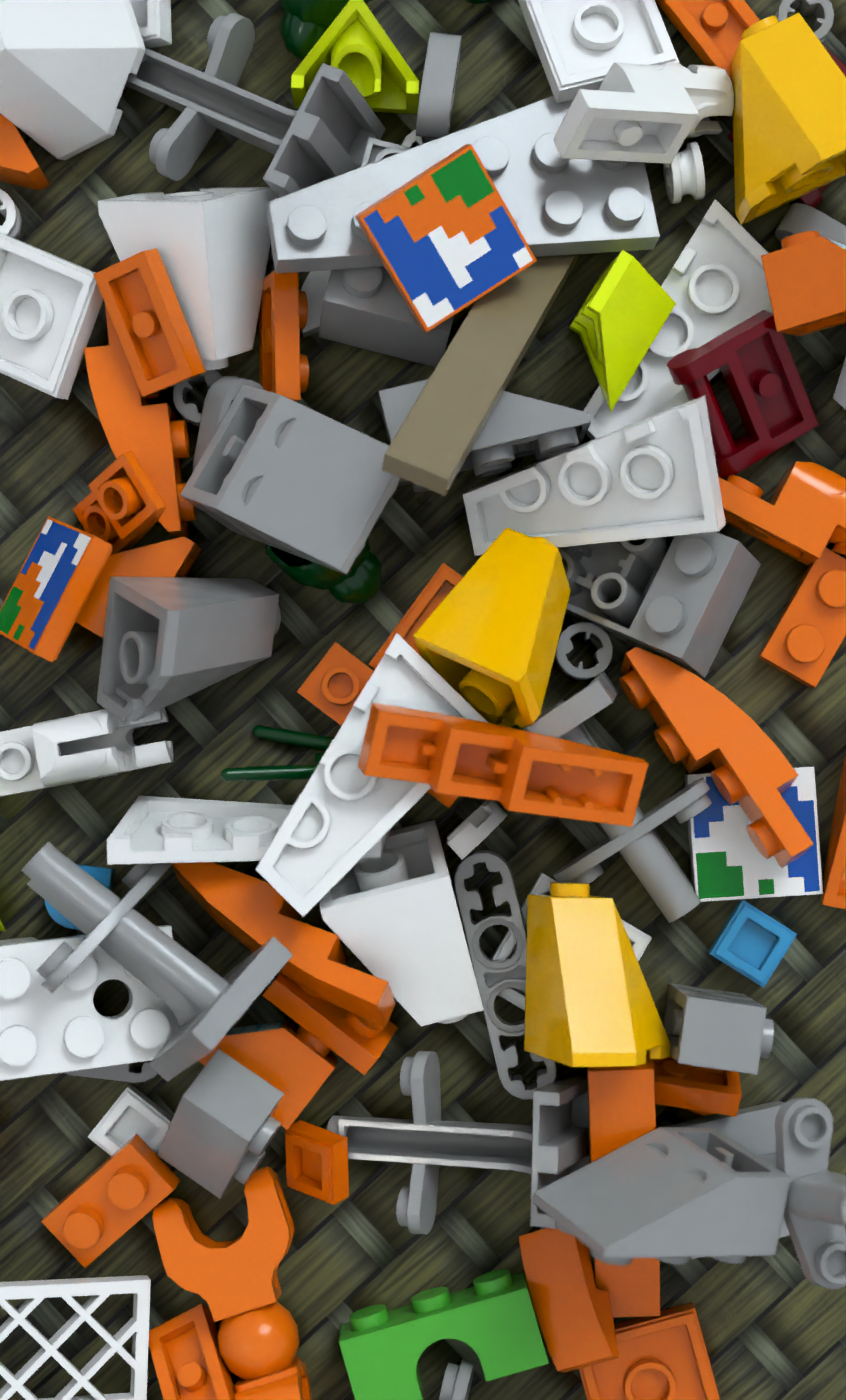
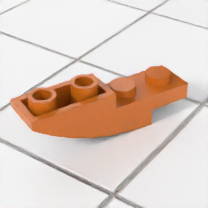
[84,305,197,538]
[619,647,813,868]

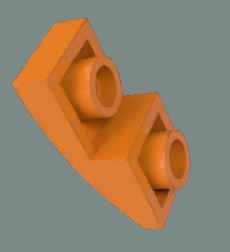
[73,450,166,555]
[518,1228,619,1373]

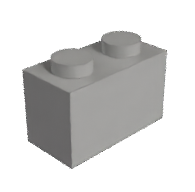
[663,983,774,1075]
[157,1049,284,1199]

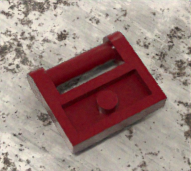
[667,310,819,478]

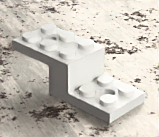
[0,925,179,1081]

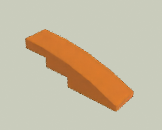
[358,703,648,827]
[171,862,396,1027]
[587,1061,660,1318]

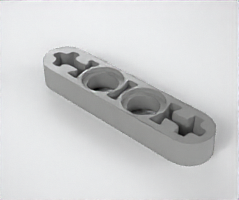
[455,850,556,1100]

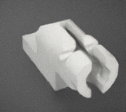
[553,62,734,164]
[0,708,174,797]

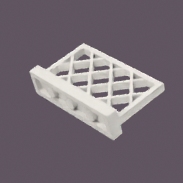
[0,1275,151,1400]

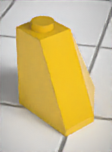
[731,13,846,225]
[413,527,571,729]
[524,882,670,1067]

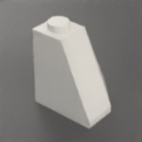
[0,0,146,161]
[98,187,277,370]
[319,820,484,1026]

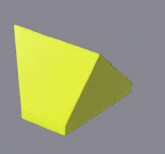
[291,0,420,114]
[569,250,676,413]

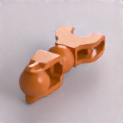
[152,1166,312,1400]

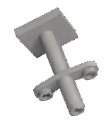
[125,13,386,197]
[522,671,712,923]
[21,841,293,1082]
[326,1051,590,1235]
[664,1097,846,1289]

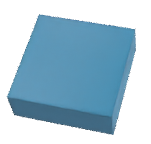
[707,899,797,988]

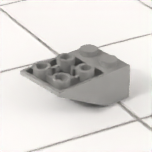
[318,137,454,367]
[379,379,591,492]
[180,384,400,575]
[558,532,761,678]
[532,1127,791,1266]

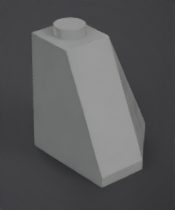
[97,576,281,722]

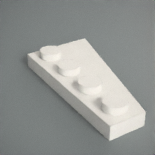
[584,199,773,440]
[463,395,726,556]
[255,633,488,917]
[107,795,389,865]

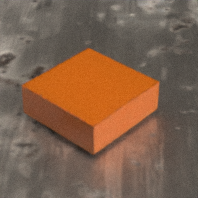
[285,1120,349,1205]

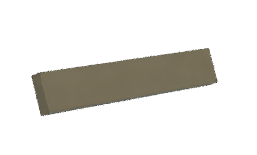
[382,254,581,496]

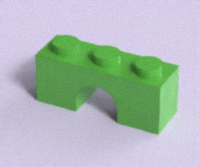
[339,1269,549,1400]

